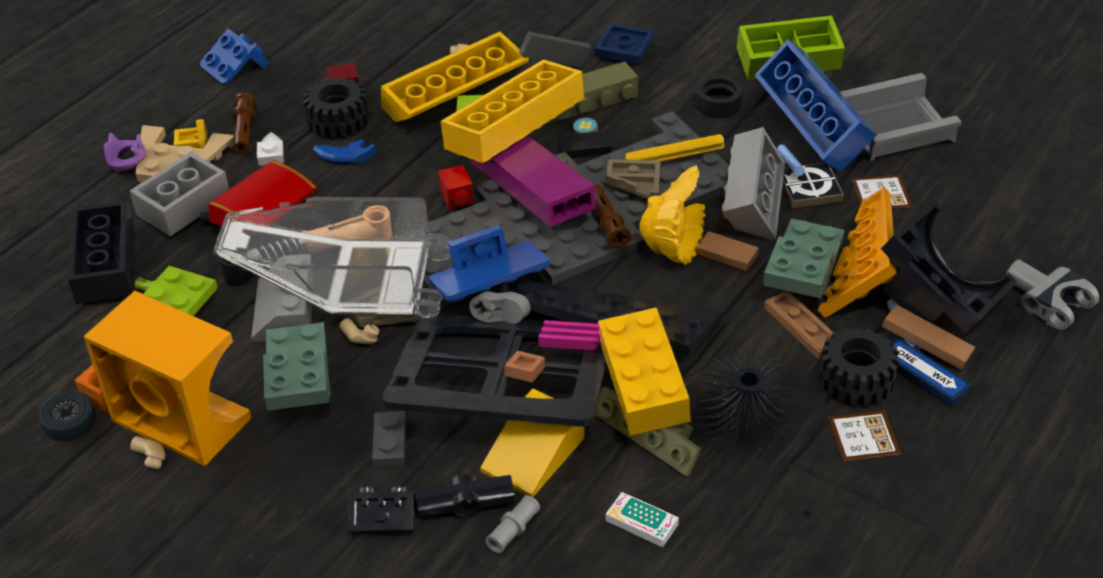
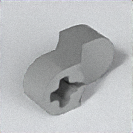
[469,291,531,324]

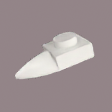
[257,132,284,166]

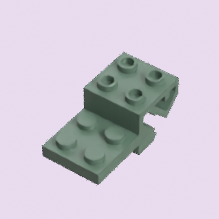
[763,219,845,299]
[263,322,331,411]

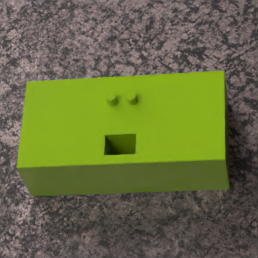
[737,16,845,80]

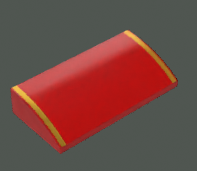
[208,160,317,236]

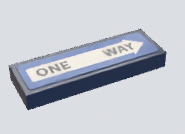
[893,338,972,407]

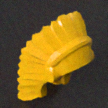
[639,165,706,265]

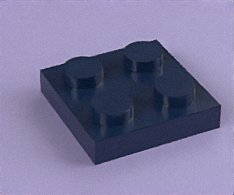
[594,23,654,64]

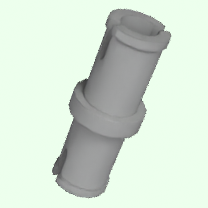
[485,495,540,553]

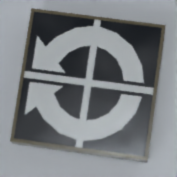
[782,162,844,209]

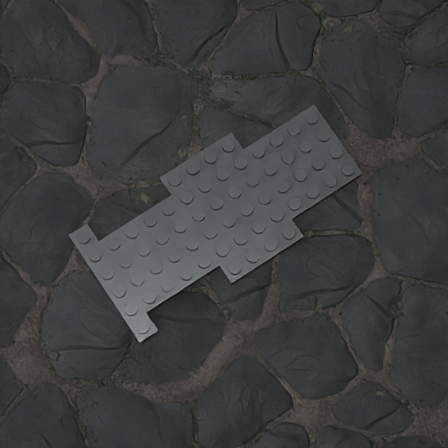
[391,111,729,309]

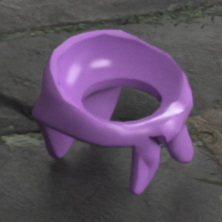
[104,133,146,172]

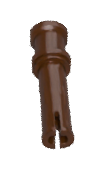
[233,92,256,154]
[594,184,631,248]

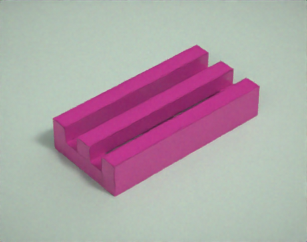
[538,320,600,351]

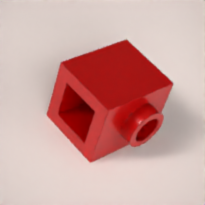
[438,165,474,210]

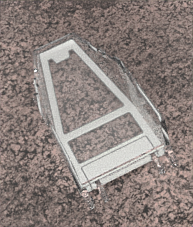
[214,197,451,318]

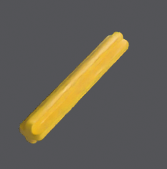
[625,134,725,162]

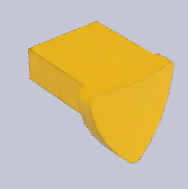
[174,119,208,149]

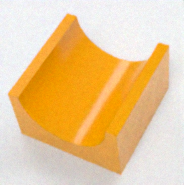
[83,291,251,466]

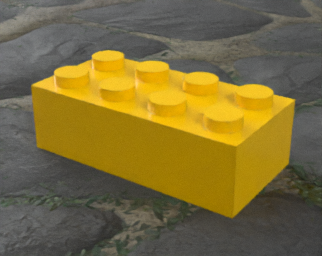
[598,307,691,436]

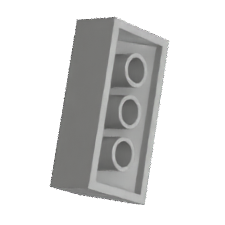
[722,127,785,240]

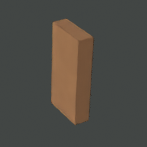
[697,231,758,271]

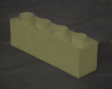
[549,62,638,123]

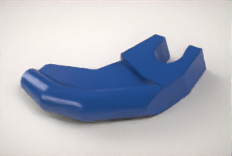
[313,140,376,163]

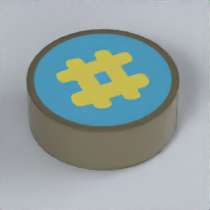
[573,118,598,134]

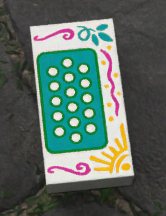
[606,492,679,547]

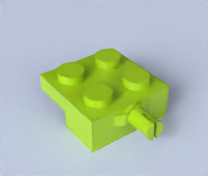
[135,266,218,316]

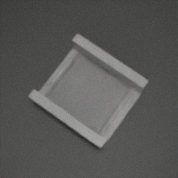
[841,73,961,161]

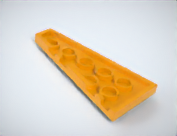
[818,187,896,318]

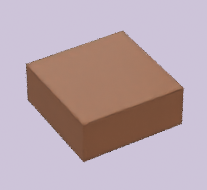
[504,351,545,382]

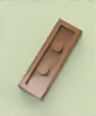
[764,291,833,359]
[882,305,975,369]

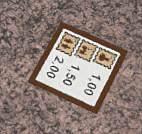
[851,175,913,208]
[828,410,901,461]

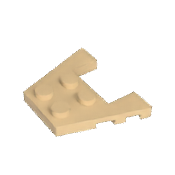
[136,125,234,182]

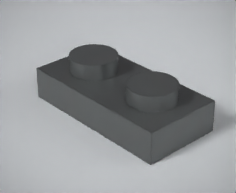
[372,411,406,467]

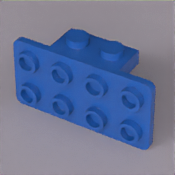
[429,225,550,301]

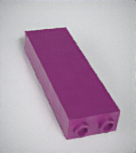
[470,135,596,227]

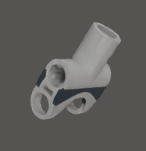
[1006,259,1099,330]

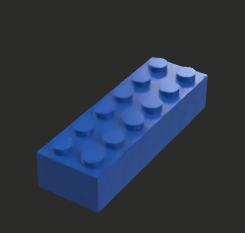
[755,39,877,172]

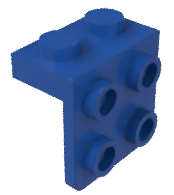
[200,28,270,85]

